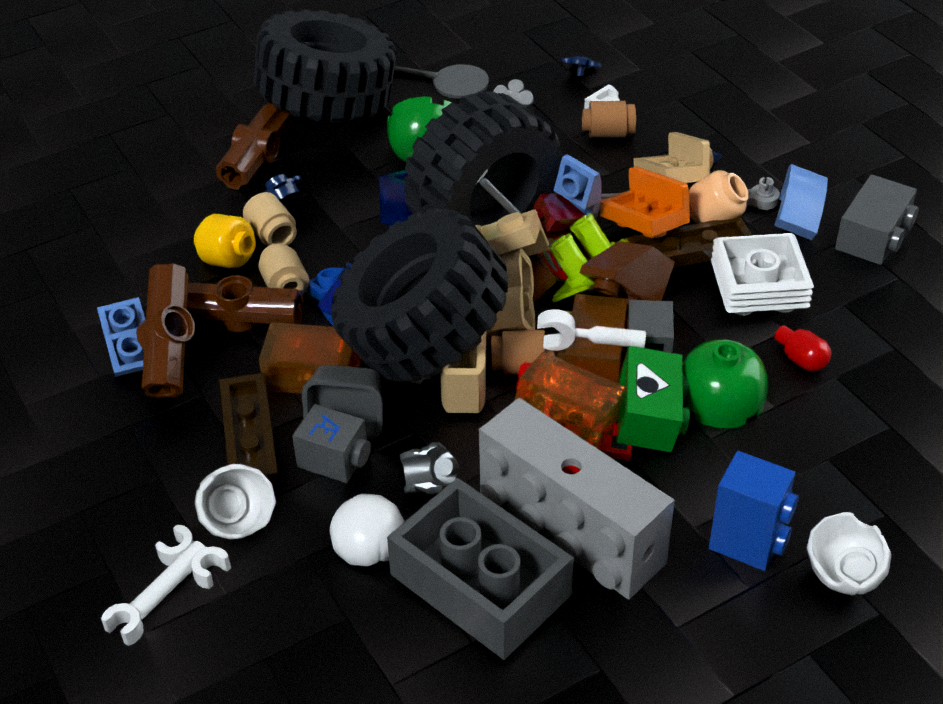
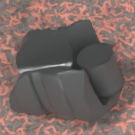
[400,442,459,495]

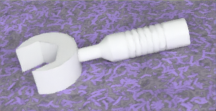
[537,309,646,351]

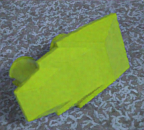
[548,213,629,303]

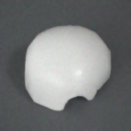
[194,464,276,540]
[330,494,404,567]
[807,512,892,596]

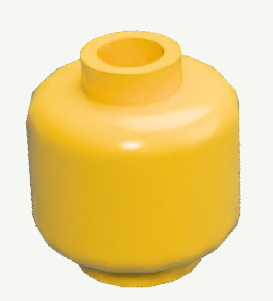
[194,214,256,268]

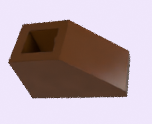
[579,241,675,309]

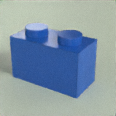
[709,450,799,571]

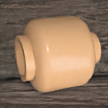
[689,170,748,223]

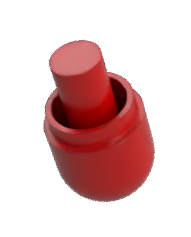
[774,325,832,372]

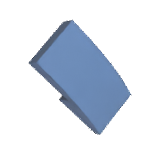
[553,154,601,222]
[774,164,828,240]
[97,297,145,377]

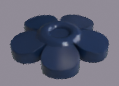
[561,56,601,77]

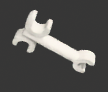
[101,525,231,646]

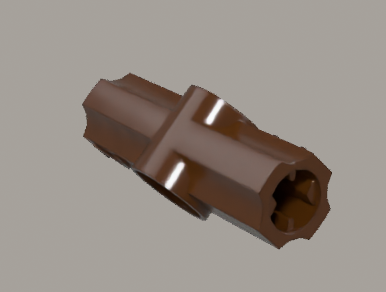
[215,102,294,190]
[136,263,195,399]
[187,275,304,332]

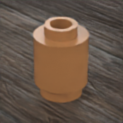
[582,100,636,139]
[491,330,554,375]

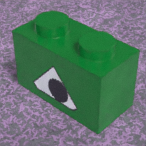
[617,346,690,452]

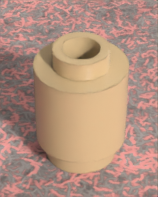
[243,192,297,246]
[258,243,309,294]

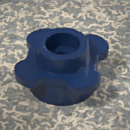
[265,174,302,206]

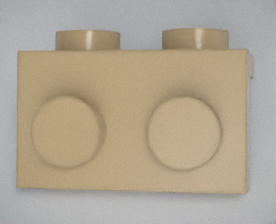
[634,132,713,184]
[475,209,549,256]

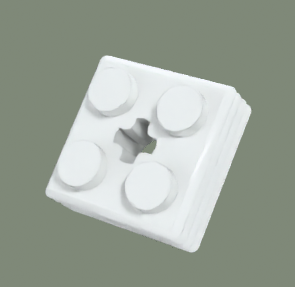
[711,233,814,315]

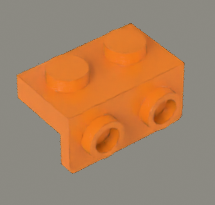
[599,166,690,238]

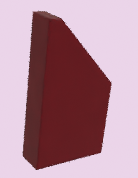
[533,193,585,232]

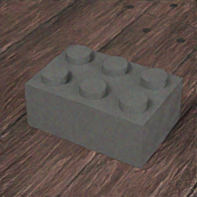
[387,477,574,660]

